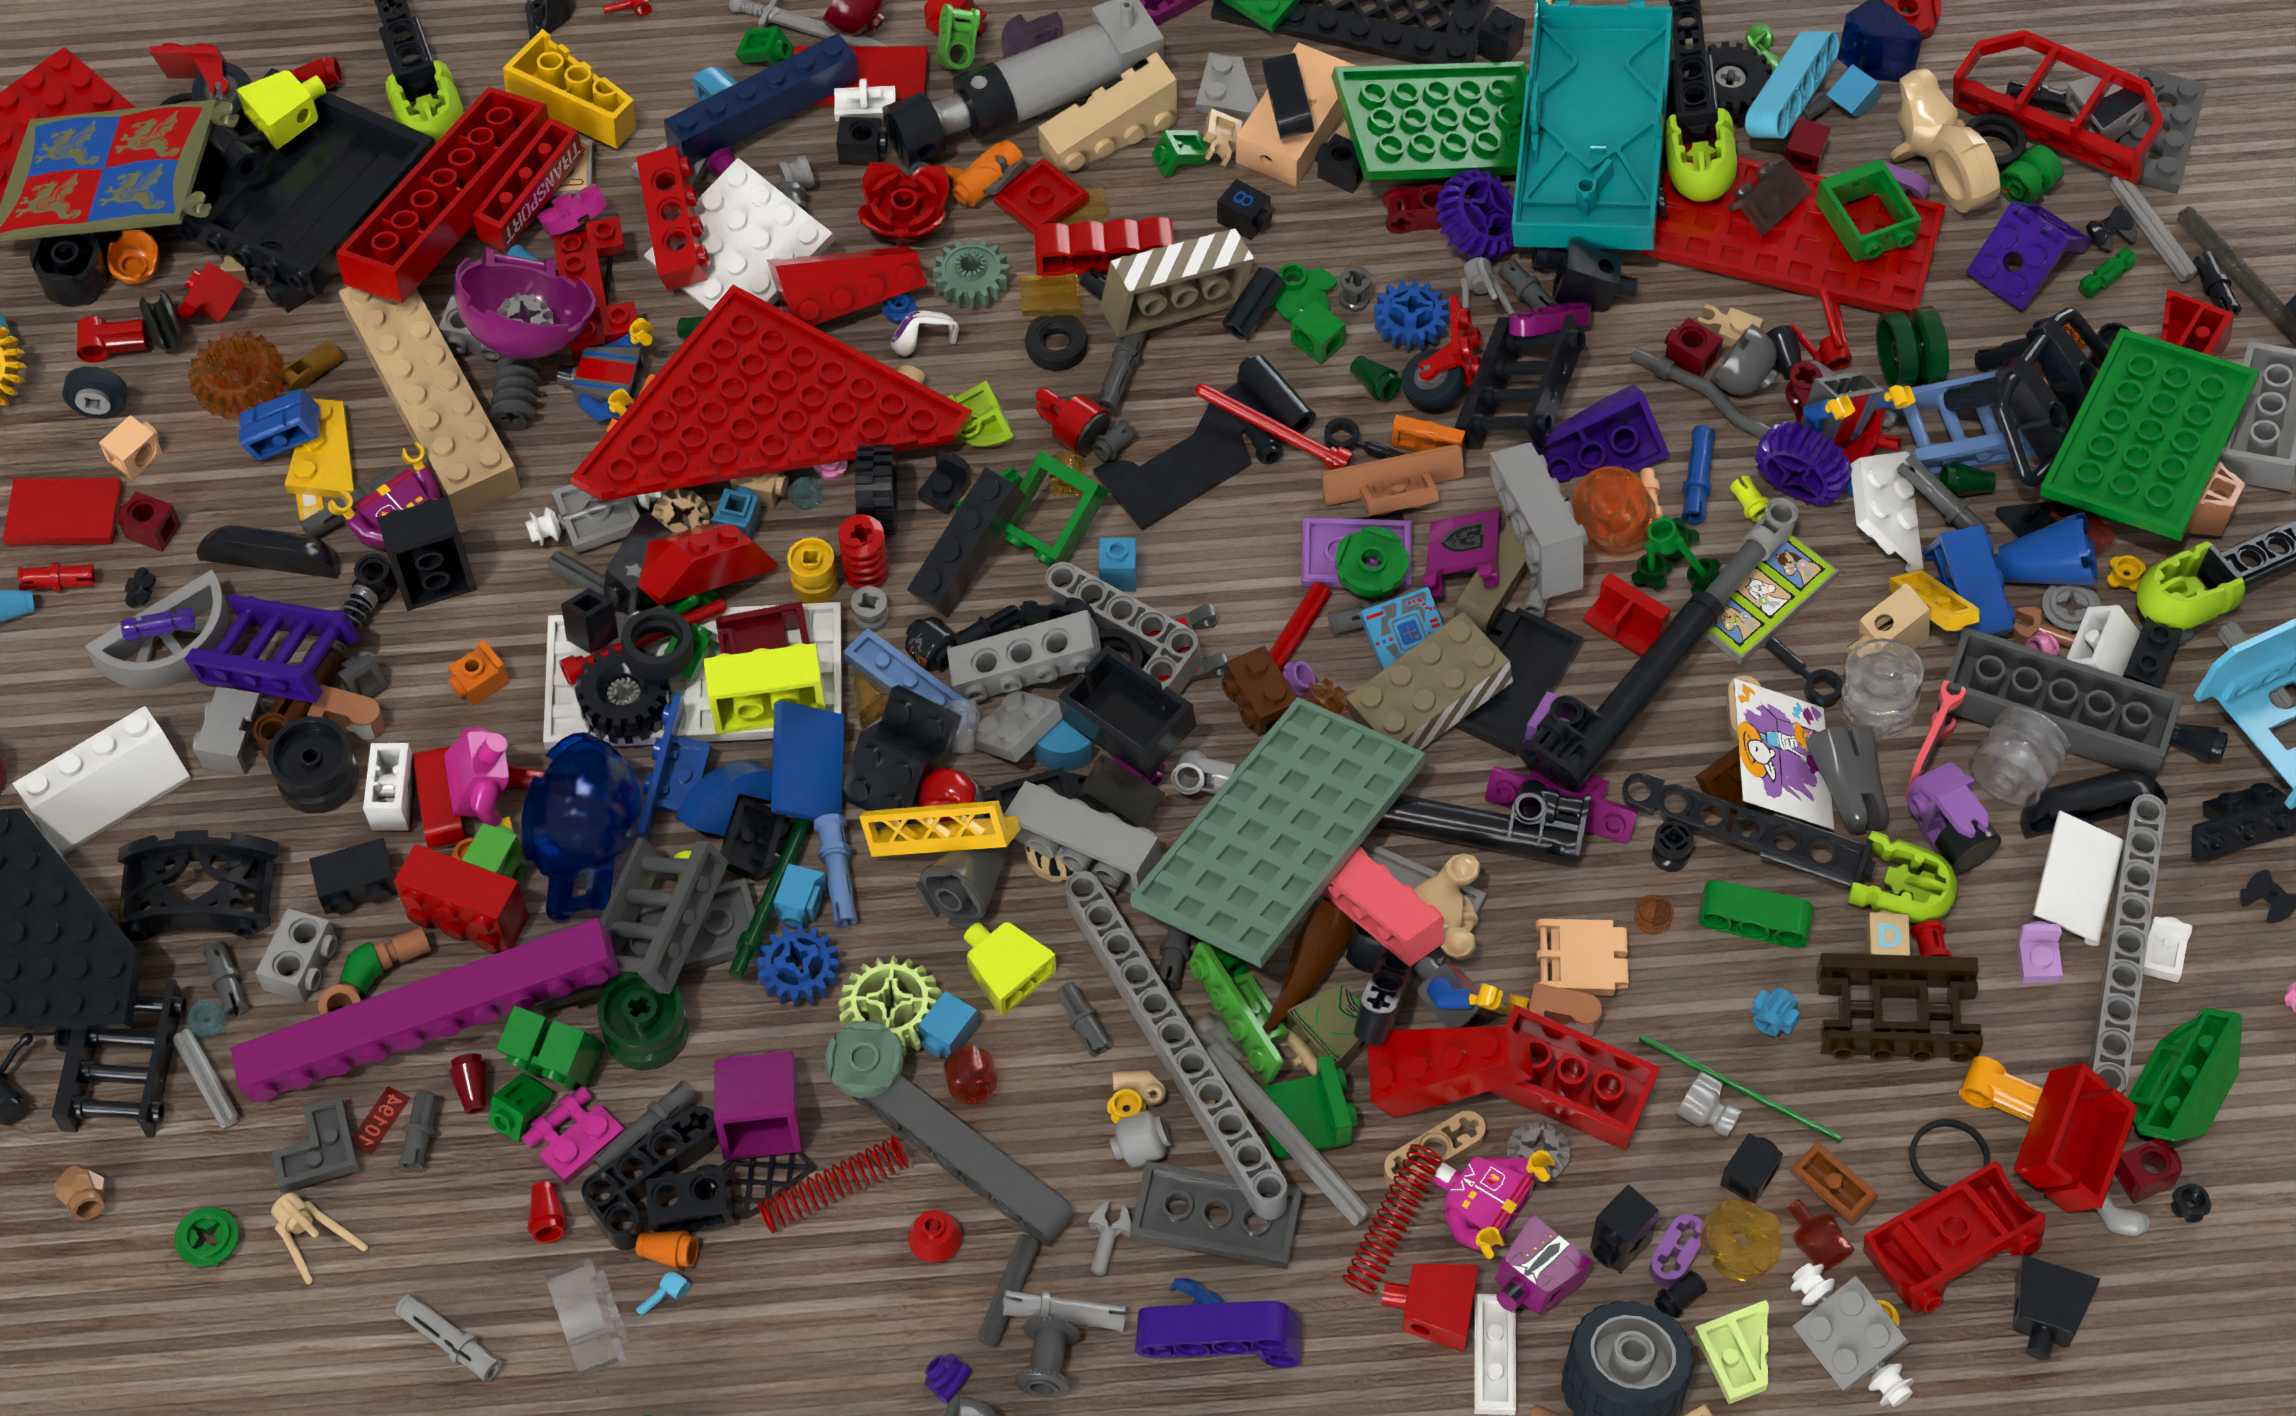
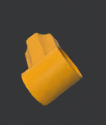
[1959,1056,2043,1122]

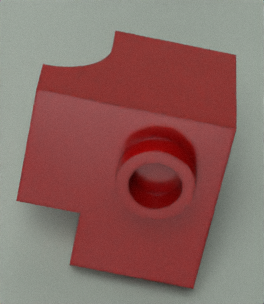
[176,261,245,323]

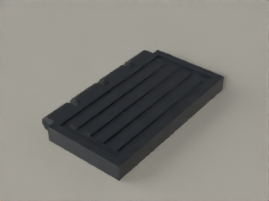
[1452,607,1583,756]

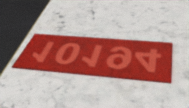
[352,1086,410,1154]

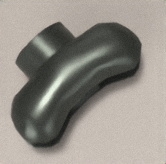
[139,289,185,350]

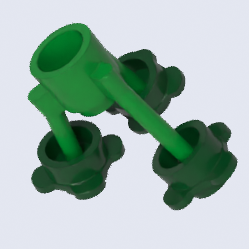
[1631,516,1721,594]

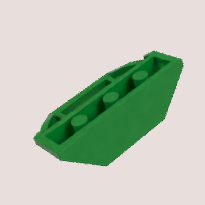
[2127,1008,2242,1141]

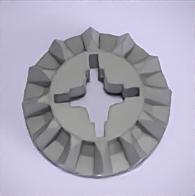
[497,292,553,325]
[2040,584,2101,633]
[1507,1120,1571,1181]

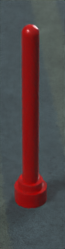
[1195,383,1354,470]
[559,600,727,687]

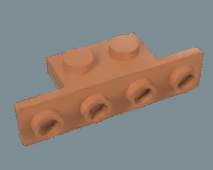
[1321,444,1464,516]

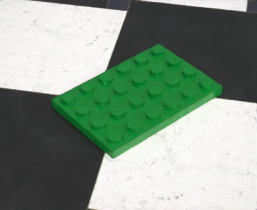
[1331,61,1529,181]
[2040,328,2260,542]

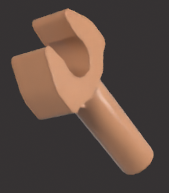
[2009,606,2076,649]

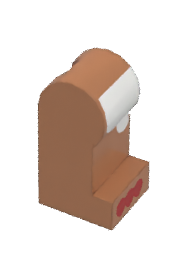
[307,684,385,740]
[1529,983,1602,1036]

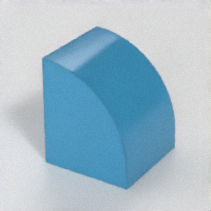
[1826,64,1882,116]
[692,67,737,102]
[1033,719,1092,771]

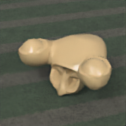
[1413,853,1481,961]

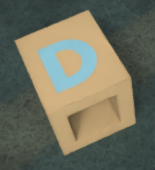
[1864,910,1910,956]

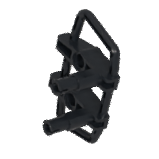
[1943,307,2109,487]

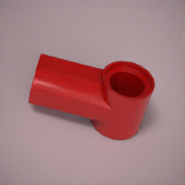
[76,316,149,363]

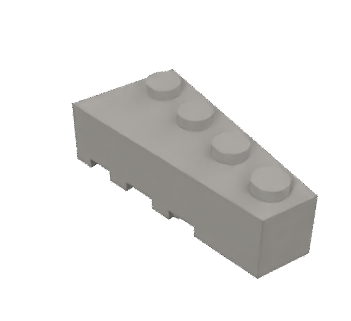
[1490,442,1588,599]
[1003,781,1162,896]

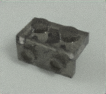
[1726,158,1811,234]

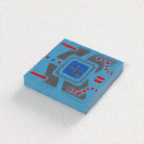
[1359,587,1444,671]

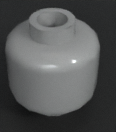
[1110,1110,1171,1168]

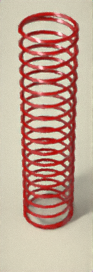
[757,1135,909,1234]
[1342,1144,1443,1295]

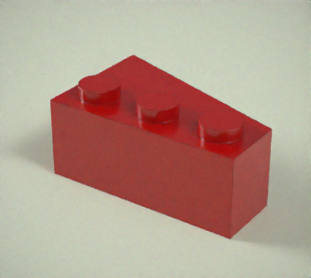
[2161,289,2234,358]

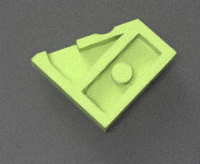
[1694,1300,1769,1404]

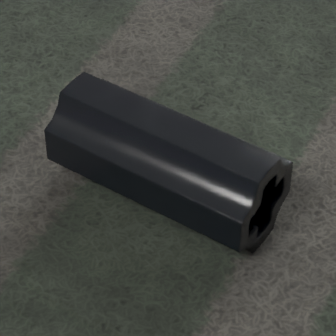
[1222,267,1285,340]

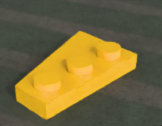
[284,398,355,498]

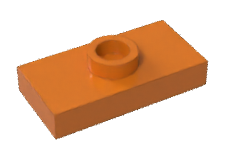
[1391,414,1465,454]

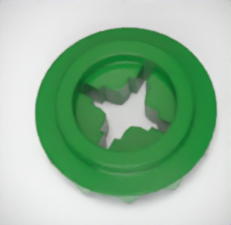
[174,1207,239,1269]

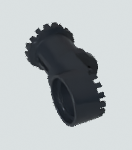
[1018,597,1095,628]

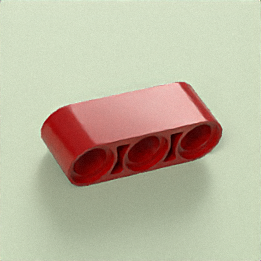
[413,746,467,849]

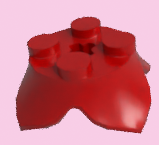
[858,162,949,247]

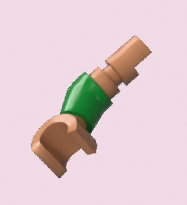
[318,927,431,1016]

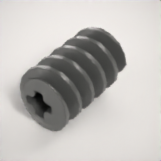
[489,356,542,431]

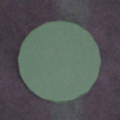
[825,1020,904,1098]

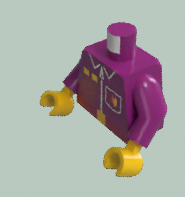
[328,442,441,550]

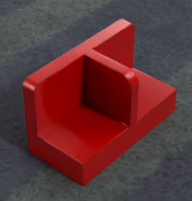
[1583,572,1671,657]

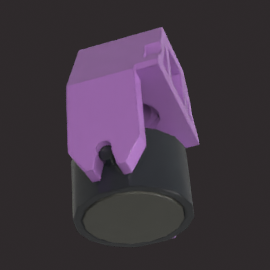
[1906,762,2001,873]

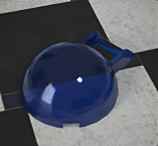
[521,732,642,922]

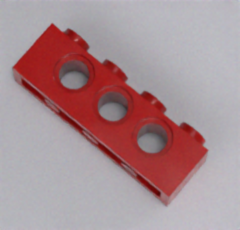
[636,145,710,291]

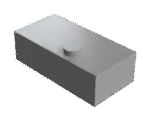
[2220,341,2296,492]

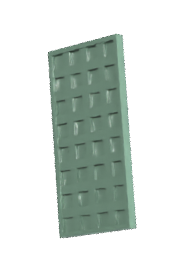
[1130,697,1426,968]

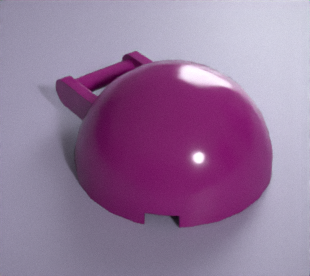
[454,247,596,359]

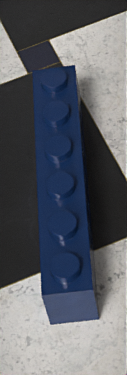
[664,33,858,165]

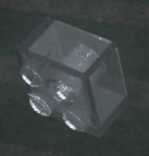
[544,1258,630,1376]

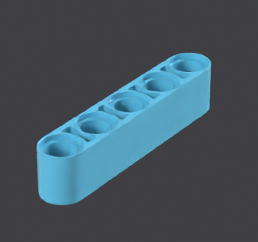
[1745,31,1839,138]

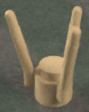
[271,1192,368,1285]

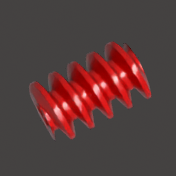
[838,514,889,589]

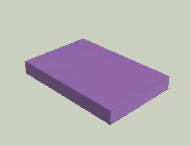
[1301,517,1411,590]

